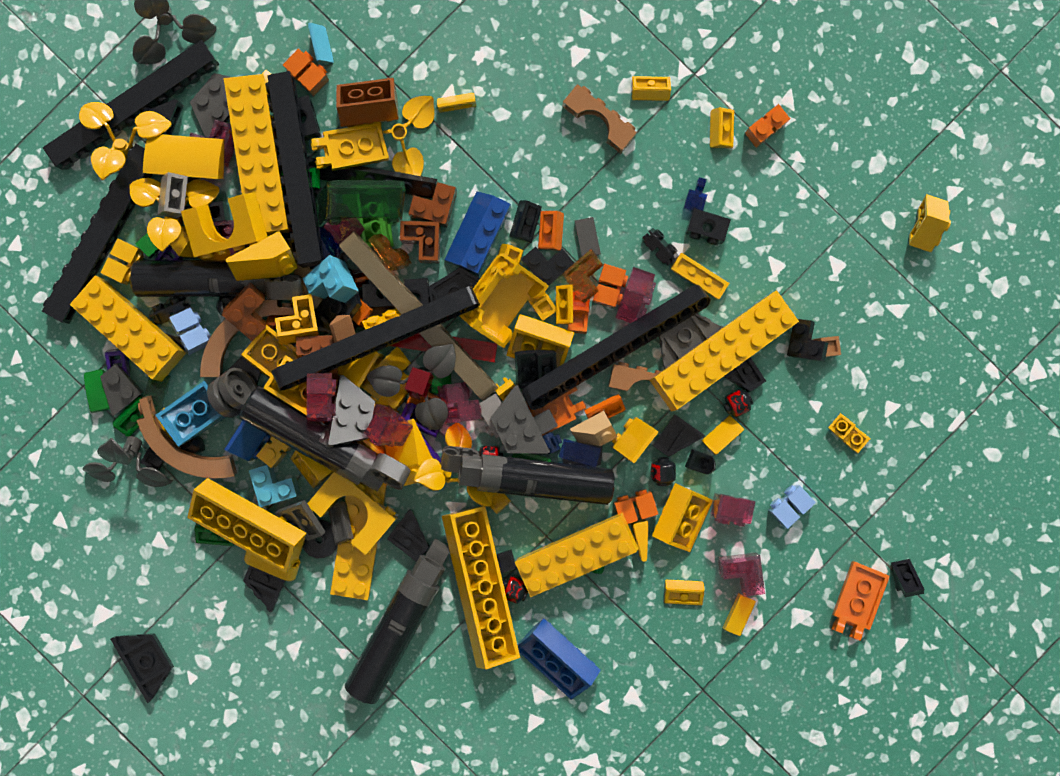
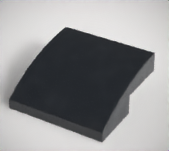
[515,350,557,389]

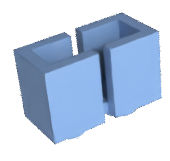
[169,307,211,356]
[768,485,816,529]

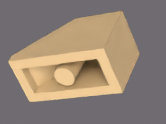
[570,411,618,446]

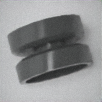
[207,368,257,418]

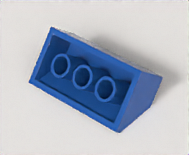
[444,191,511,276]
[224,421,271,461]
[517,618,601,700]

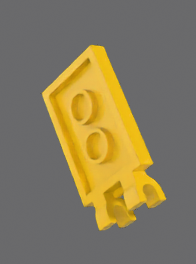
[311,122,389,171]

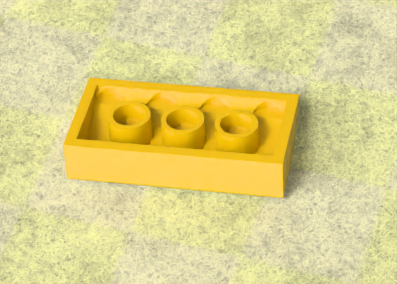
[143,134,225,179]

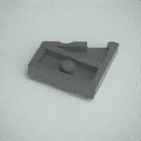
[100,363,143,416]
[275,500,325,541]

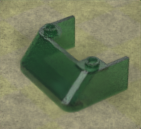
[316,180,406,227]

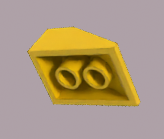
[225,231,298,281]
[611,417,658,463]
[383,419,432,486]

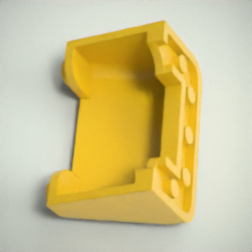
[459,253,549,348]

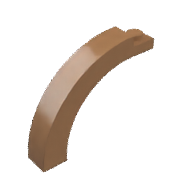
[200,300,295,377]
[137,396,237,478]

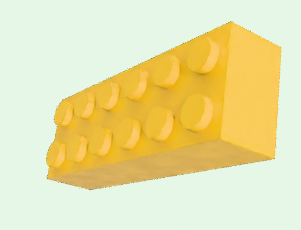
[70,275,187,382]
[187,478,306,573]
[515,513,638,597]

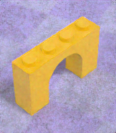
[181,192,268,259]
[307,472,398,555]

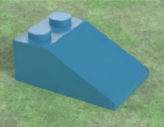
[155,381,226,447]

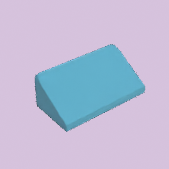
[308,23,334,66]

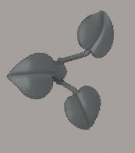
[132,0,216,64]
[367,344,456,430]
[83,436,173,487]

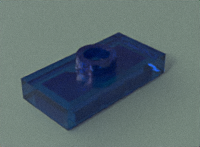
[559,439,601,467]

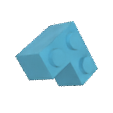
[303,255,358,303]
[249,465,301,507]

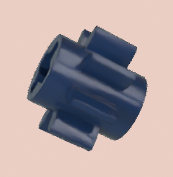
[542,432,562,455]

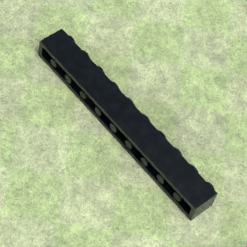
[42,40,219,170]
[266,71,325,268]
[42,143,153,324]

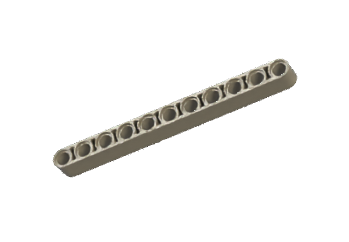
[339,231,498,401]

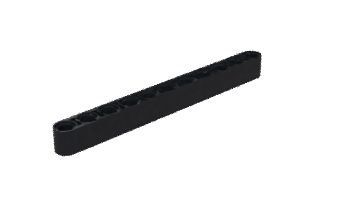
[522,285,711,410]
[272,286,480,391]

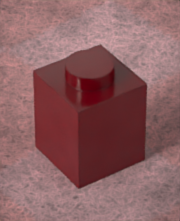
[405,367,434,400]

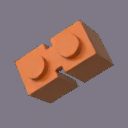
[283,48,329,96]
[745,104,791,148]
[592,263,628,309]
[613,489,659,524]

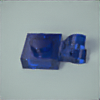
[683,177,708,211]

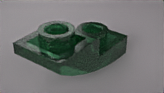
[143,375,171,414]

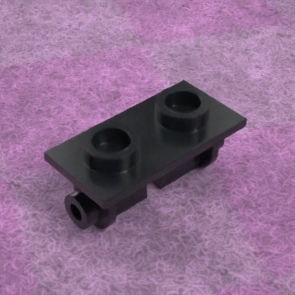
[642,228,679,266]
[149,297,191,325]

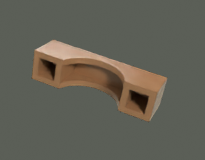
[562,84,637,154]
[608,362,661,391]

